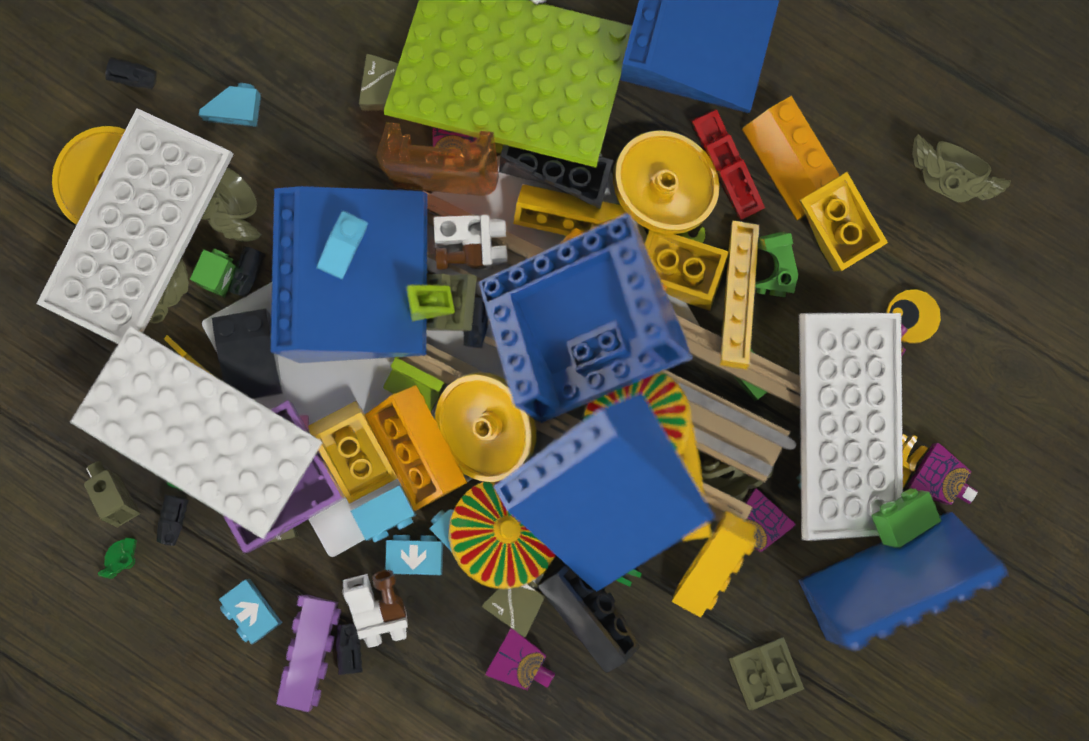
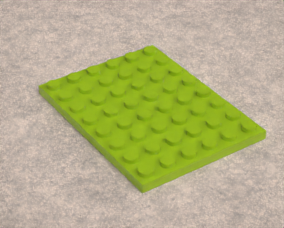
[384,0,632,167]

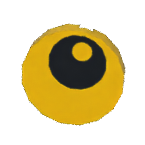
[886,290,941,344]

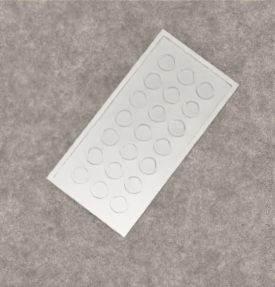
[37,108,233,344]
[800,313,903,540]
[71,326,323,539]

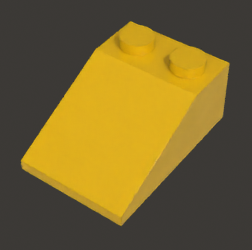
[800,172,888,271]
[644,230,729,311]
[308,400,398,504]

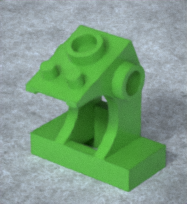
[755,232,798,297]

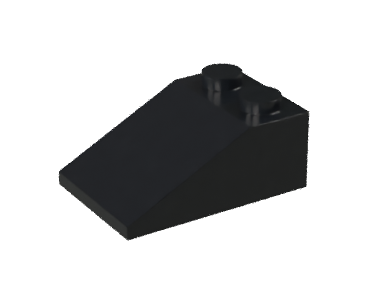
[212,308,283,399]

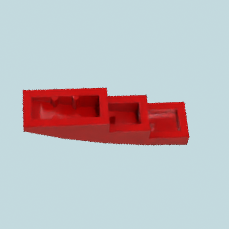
[691,109,765,220]

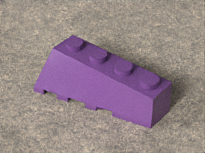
[276,595,341,712]

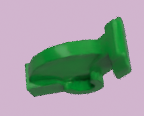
[98,538,137,579]

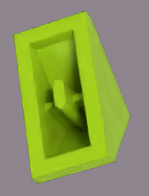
[407,285,455,321]

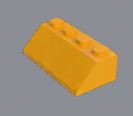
[742,96,840,221]
[365,385,467,511]

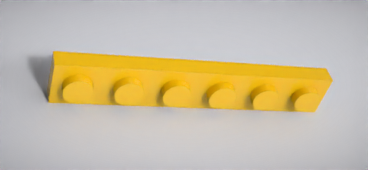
[719,221,759,370]

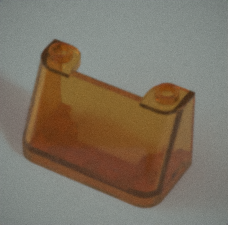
[377,122,499,196]

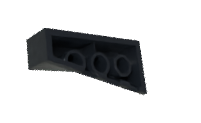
[499,145,613,209]
[537,563,640,673]

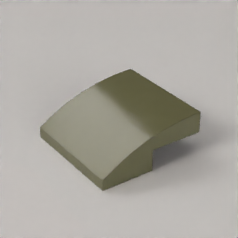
[427,273,477,331]
[729,637,804,710]

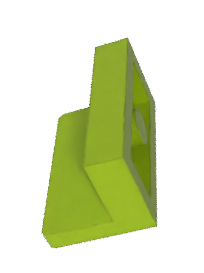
[383,357,446,412]

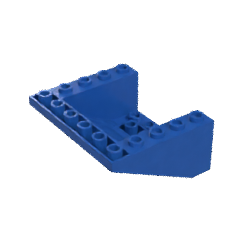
[620,0,779,113]
[271,186,428,363]
[479,213,692,423]
[494,393,715,592]
[799,512,1007,650]

